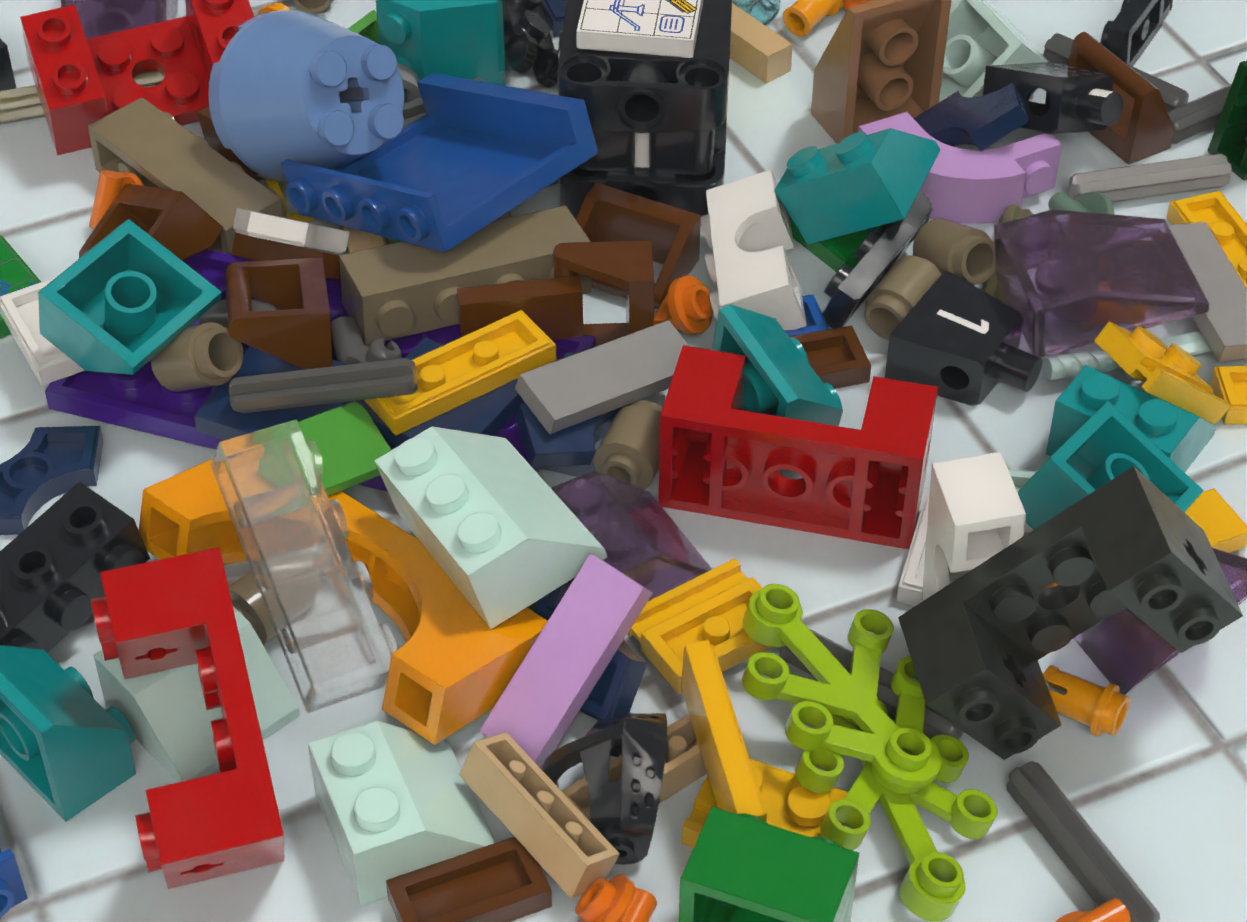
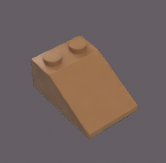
[811,0,951,144]

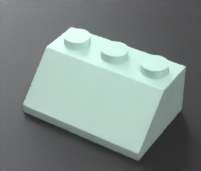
[374,426,607,629]

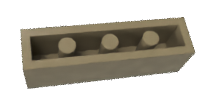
[88,97,286,254]
[339,205,592,346]

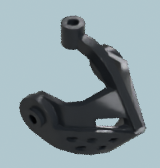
[541,713,667,865]

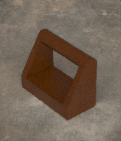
[1068,32,1174,164]
[576,182,701,309]
[79,183,224,261]
[553,240,654,346]
[225,257,333,369]

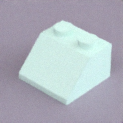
[939,0,1049,102]
[93,607,300,782]
[308,720,495,906]

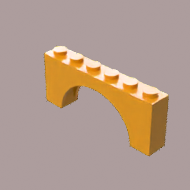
[139,439,548,745]

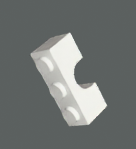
[701,170,807,331]
[922,452,1026,601]

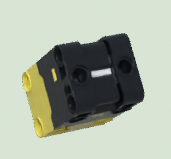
[558,0,732,226]

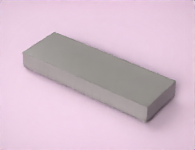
[1148,222,1247,362]
[515,320,689,434]

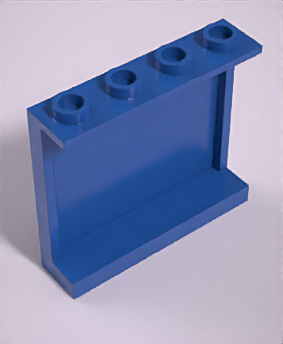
[281,73,598,253]

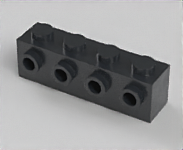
[0,481,150,653]

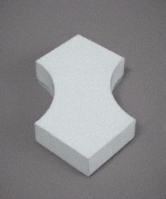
[233,208,350,254]

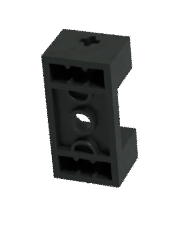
[898,466,1243,760]

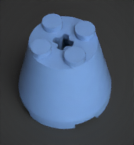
[208,10,404,182]

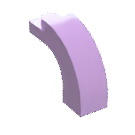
[858,112,1062,224]

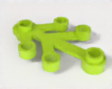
[742,584,942,794]
[795,697,998,922]

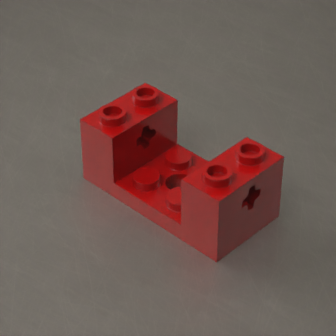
[20,0,254,156]
[658,345,938,550]
[90,547,284,889]

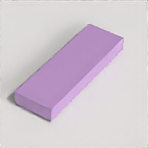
[479,553,653,768]

